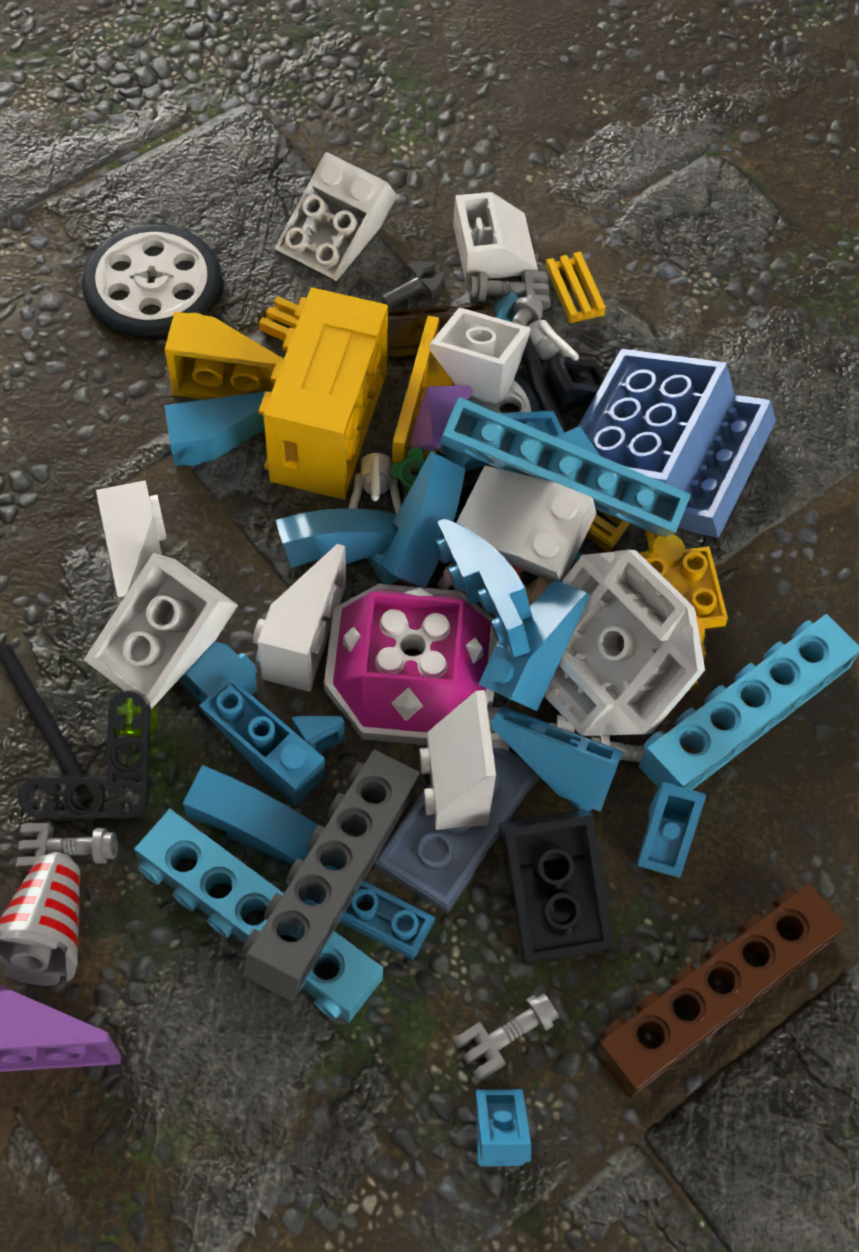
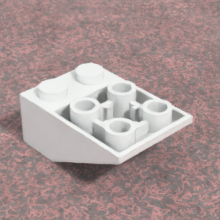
[274,152,397,281]

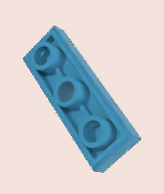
[302,865,435,961]

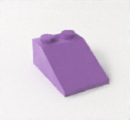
[0,985,121,1072]

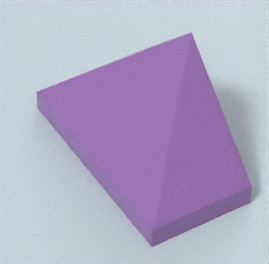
[407,385,473,452]

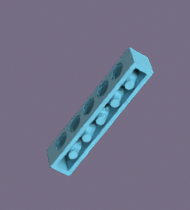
[439,397,691,537]
[638,614,859,790]
[134,809,383,1023]

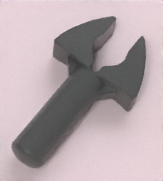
[381,262,444,309]

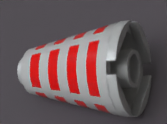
[0,852,80,986]

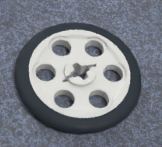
[82,224,223,338]

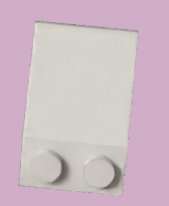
[457,466,597,582]
[96,480,167,604]
[253,544,346,692]
[84,553,238,709]
[419,690,496,830]

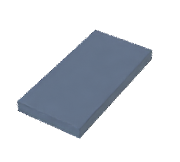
[374,748,540,914]

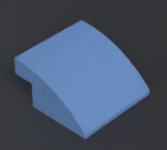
[579,349,776,538]

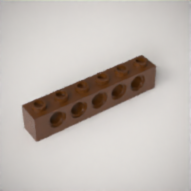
[595,883,846,1099]

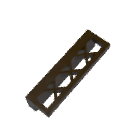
[387,304,495,357]

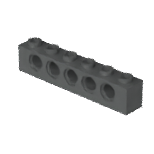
[241,749,420,1002]

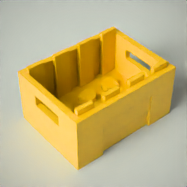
[258,287,388,500]

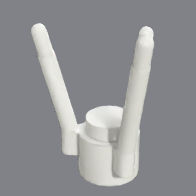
[528,320,579,361]
[348,453,402,514]

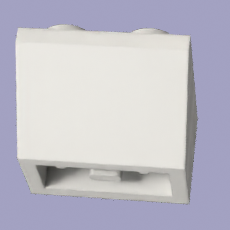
[453,192,538,282]

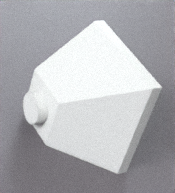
[430,307,530,404]

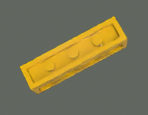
[392,316,455,473]

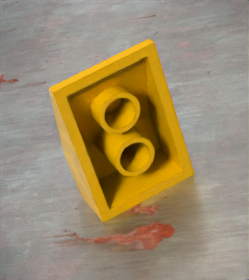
[165,312,284,400]

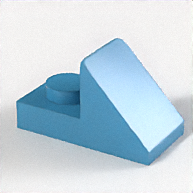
[637,782,706,878]
[476,1089,531,1166]

